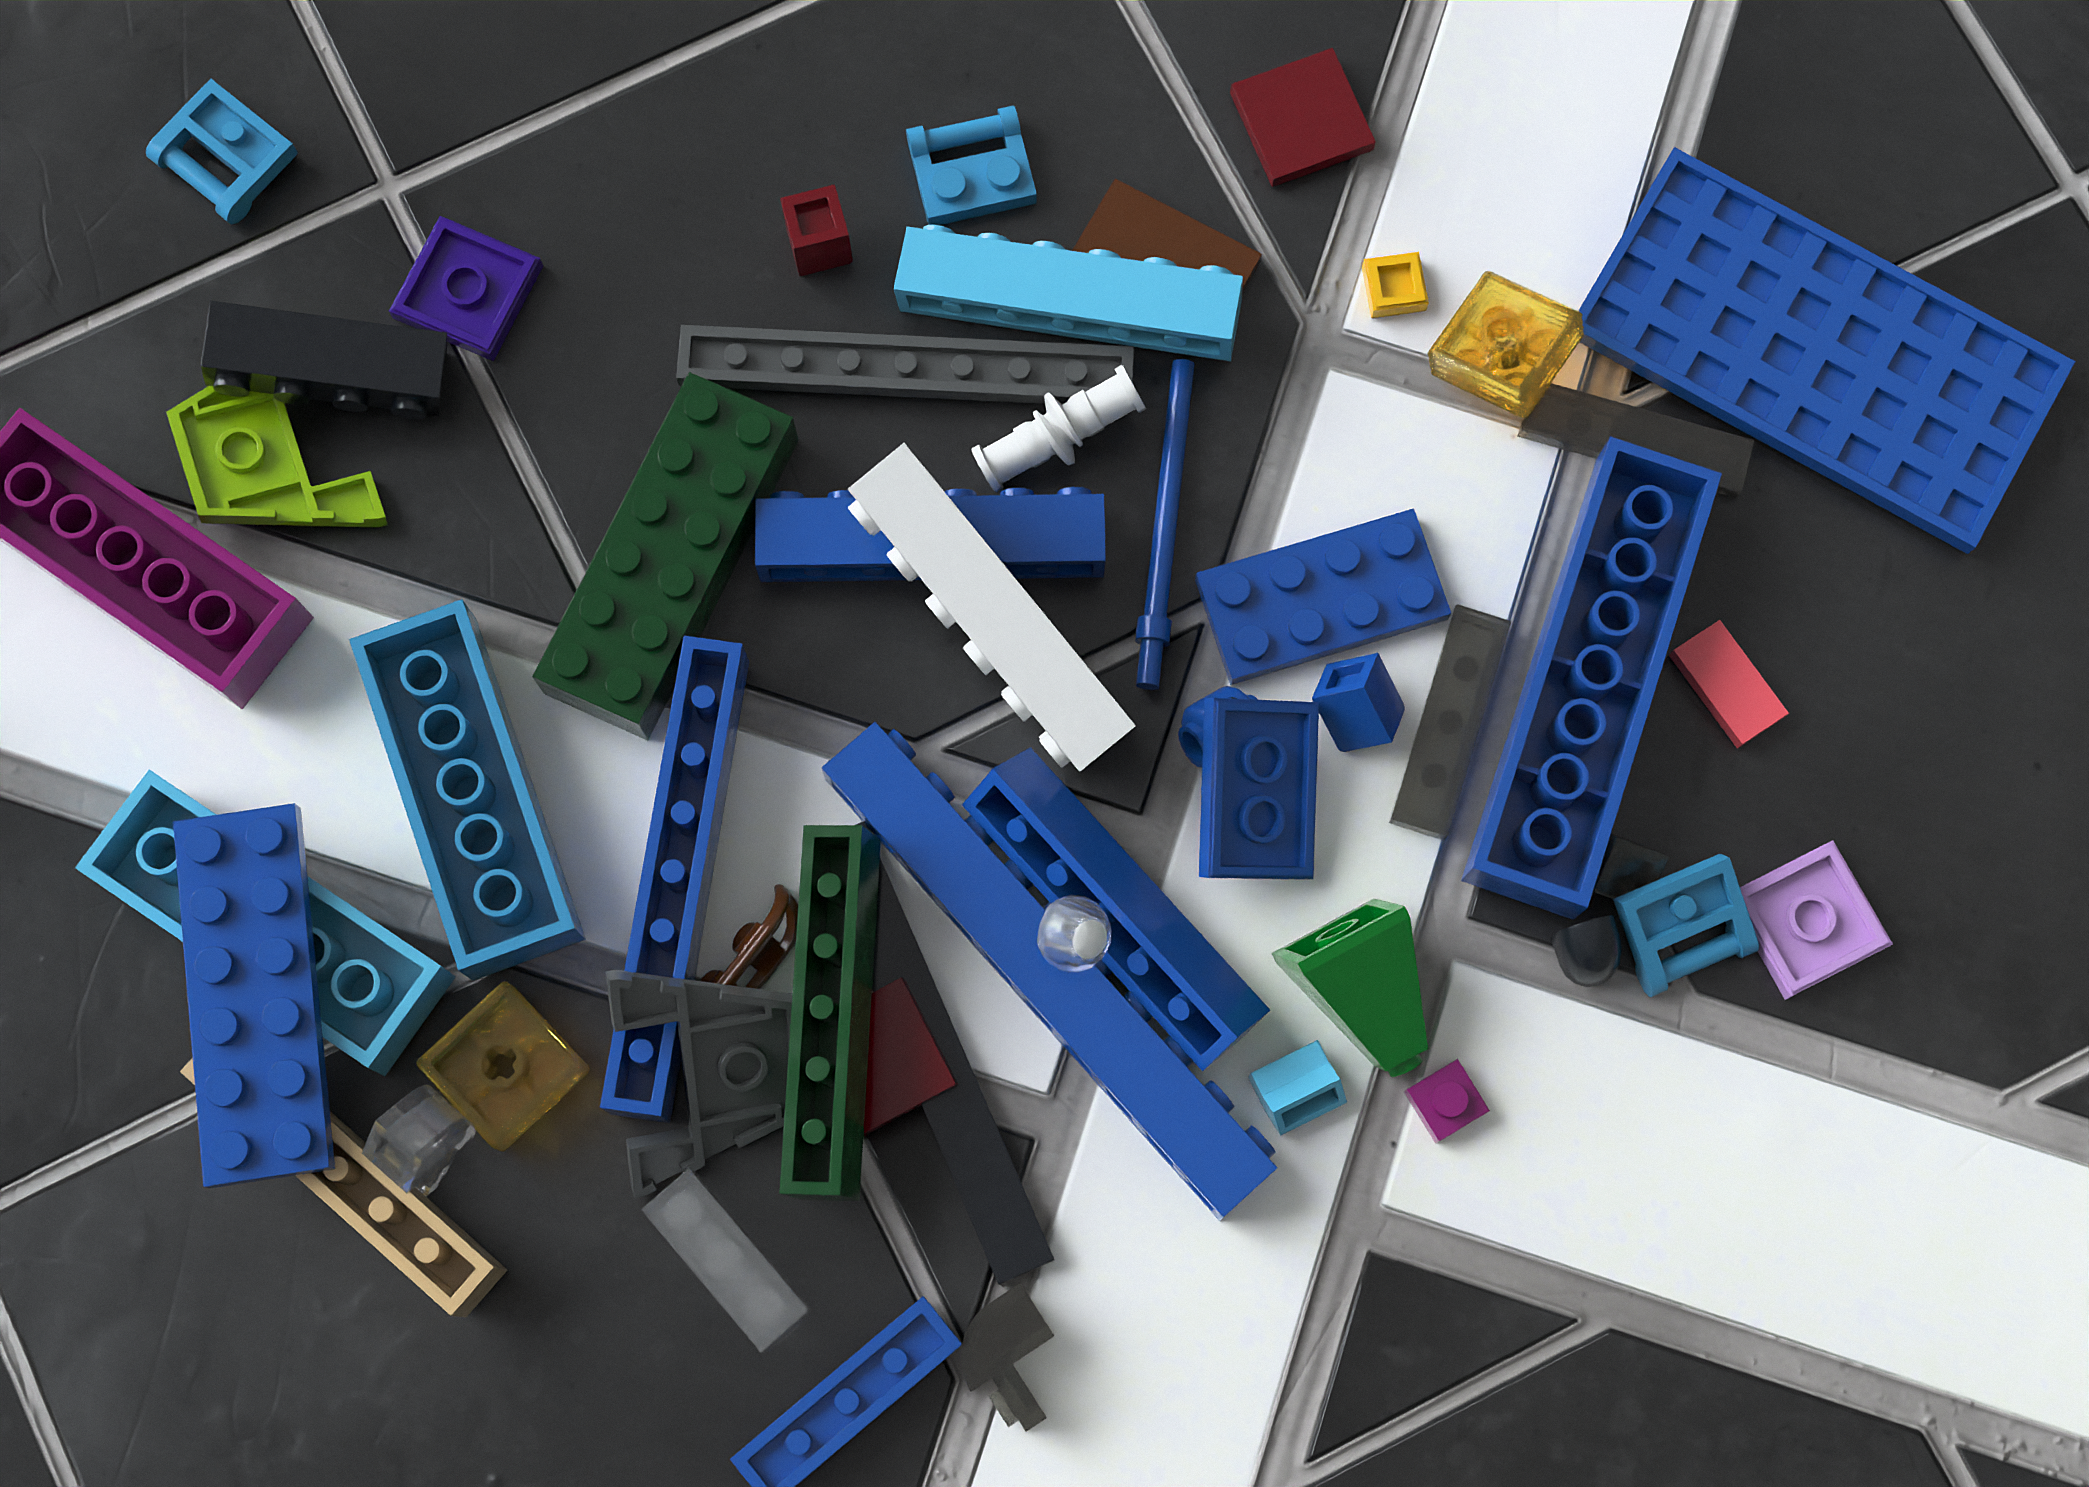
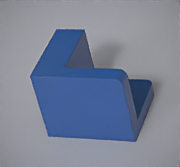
[1312,653,1405,752]

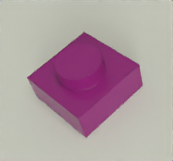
[1404,1059,1490,1144]

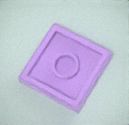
[1740,840,1893,1000]

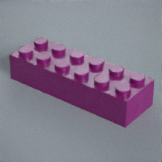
[0,408,314,709]

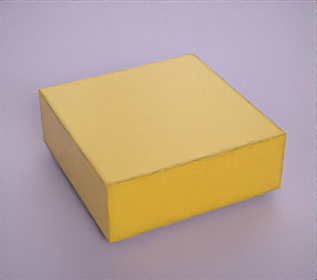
[1362,252,1429,318]

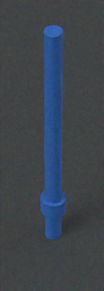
[1135,359,1195,690]

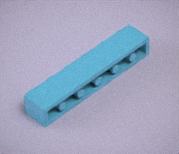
[894,225,1243,361]

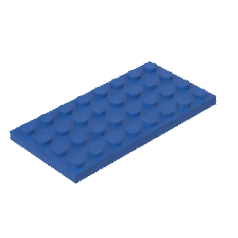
[1565,147,2076,554]

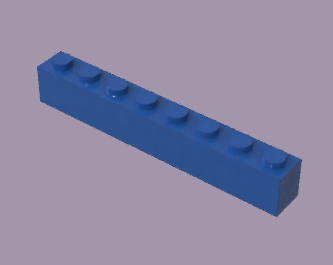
[600,636,749,1123]

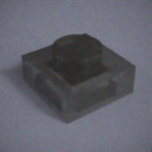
[1593,833,1669,899]

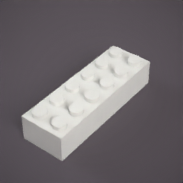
[848,443,1136,772]

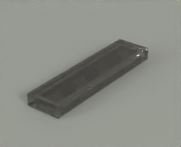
[1517,378,1755,498]
[1388,604,1512,841]

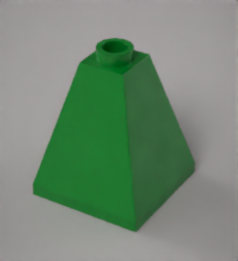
[1271,899,1428,1077]

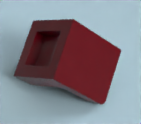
[780,184,853,277]

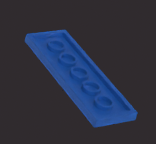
[173,803,335,1188]

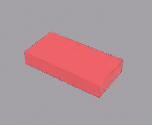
[1669,620,1789,749]

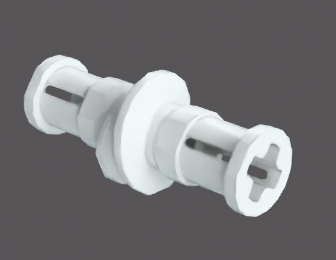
[971,365,1146,492]

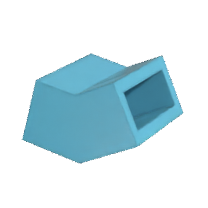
[1248,1040,1347,1136]

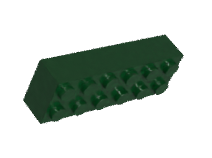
[532,372,799,741]

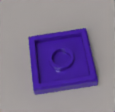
[389,216,543,362]

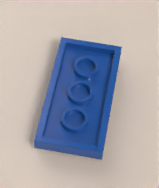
[1195,508,1452,685]

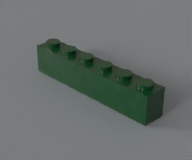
[779,825,881,1201]

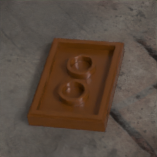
[1072,178,1262,293]

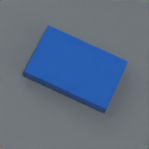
[1199,698,1319,879]

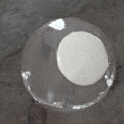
[1037,895,1111,973]

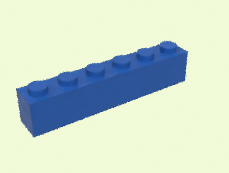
[755,487,1106,582]
[962,747,1271,1072]

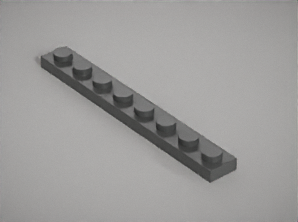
[676,325,1134,404]

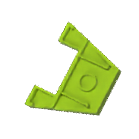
[166,386,387,527]

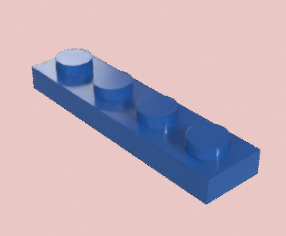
[730,1296,963,1487]

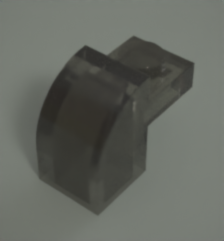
[961,1283,1054,1432]

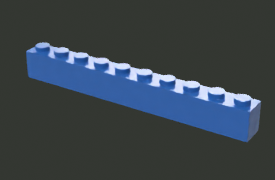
[821,722,1278,1221]

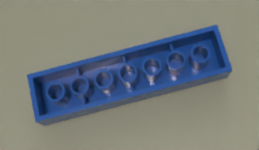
[1461,436,1722,920]

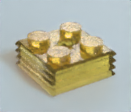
[1427,271,1584,418]
[417,981,590,1152]

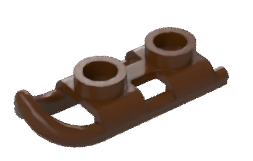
[700,884,798,989]

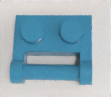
[146,79,298,224]
[906,105,1037,225]
[1613,854,1759,997]

